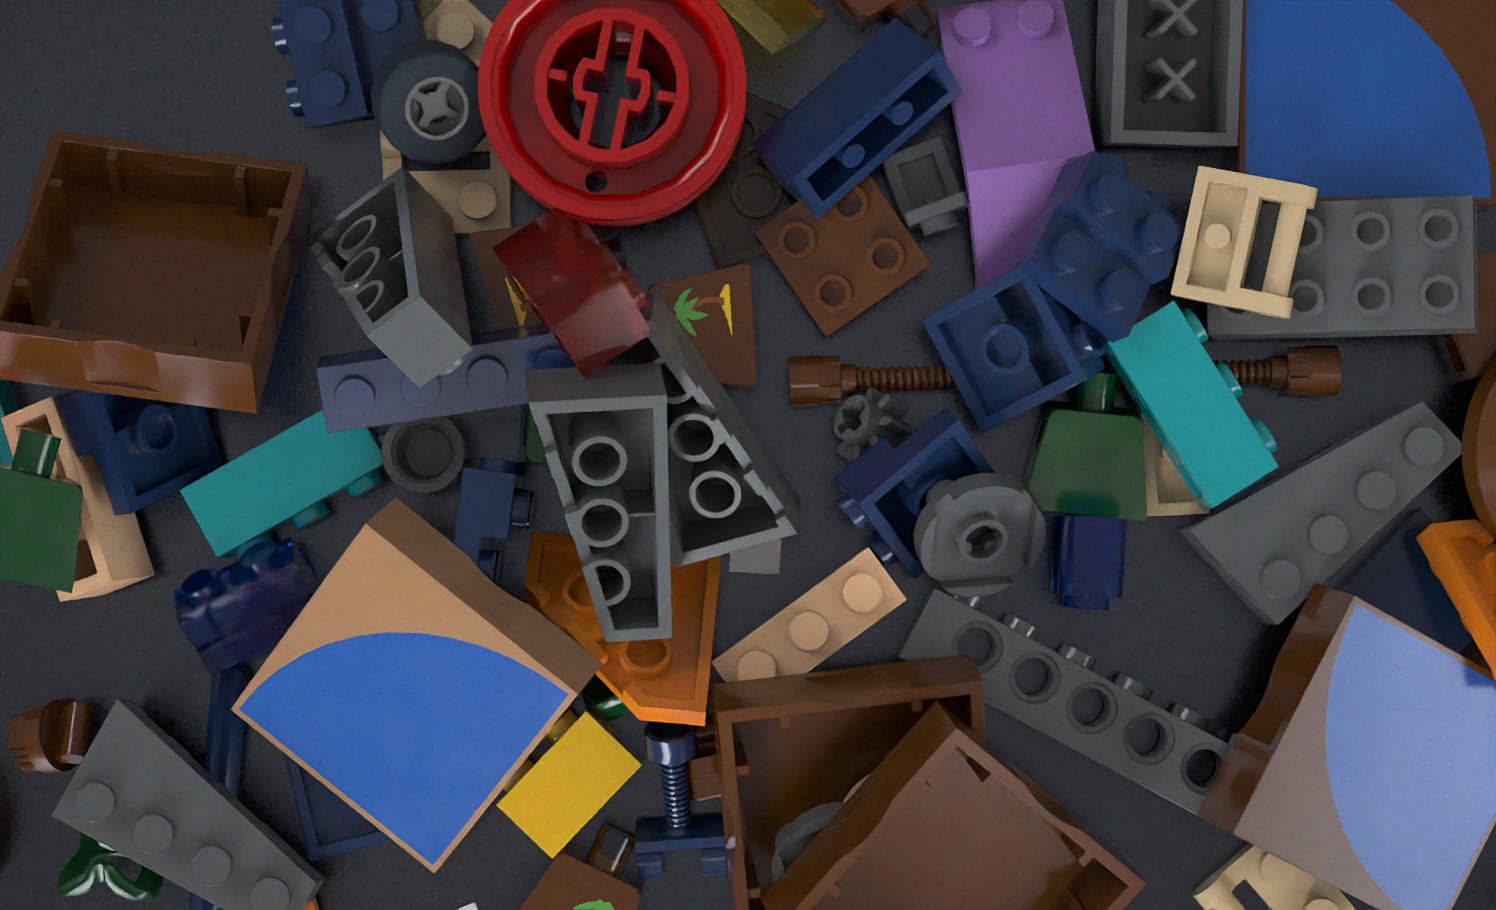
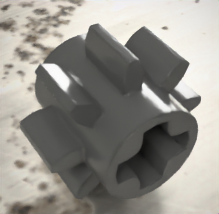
[833,387,912,462]

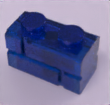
[174,537,320,675]

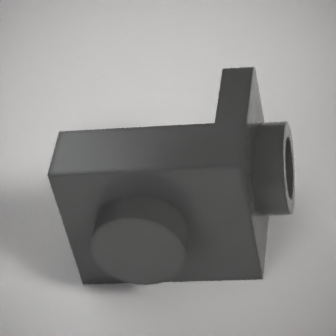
[880,136,969,237]

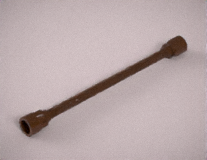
[788,345,1341,406]

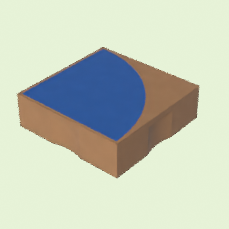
[231,498,603,874]

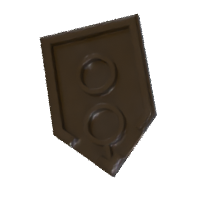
[692,91,798,269]

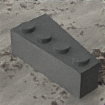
[304,166,473,388]
[587,291,800,568]
[525,363,672,642]
[1177,401,1462,625]
[51,699,325,910]

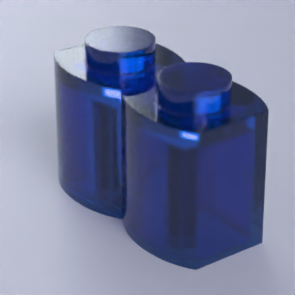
[1050,516,1127,610]

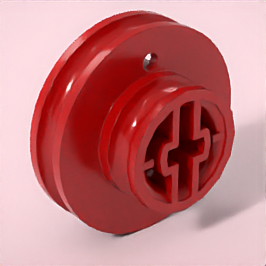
[478,0,746,227]

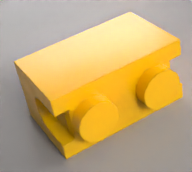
[497,710,644,859]

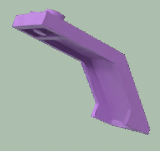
[936,0,1095,322]

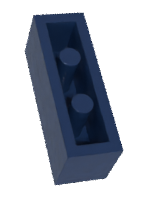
[751,18,963,219]

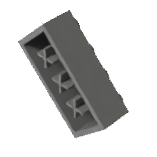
[1093,0,1243,149]
[1207,195,1479,341]

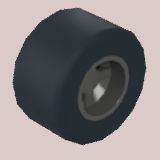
[371,40,487,165]

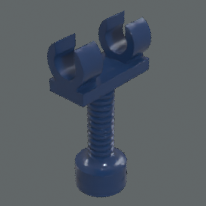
[635,721,727,880]

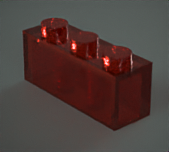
[492,208,652,377]

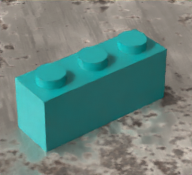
[1104,301,1279,509]
[180,409,386,562]

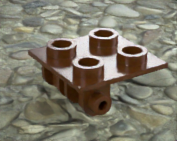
[754,174,931,337]

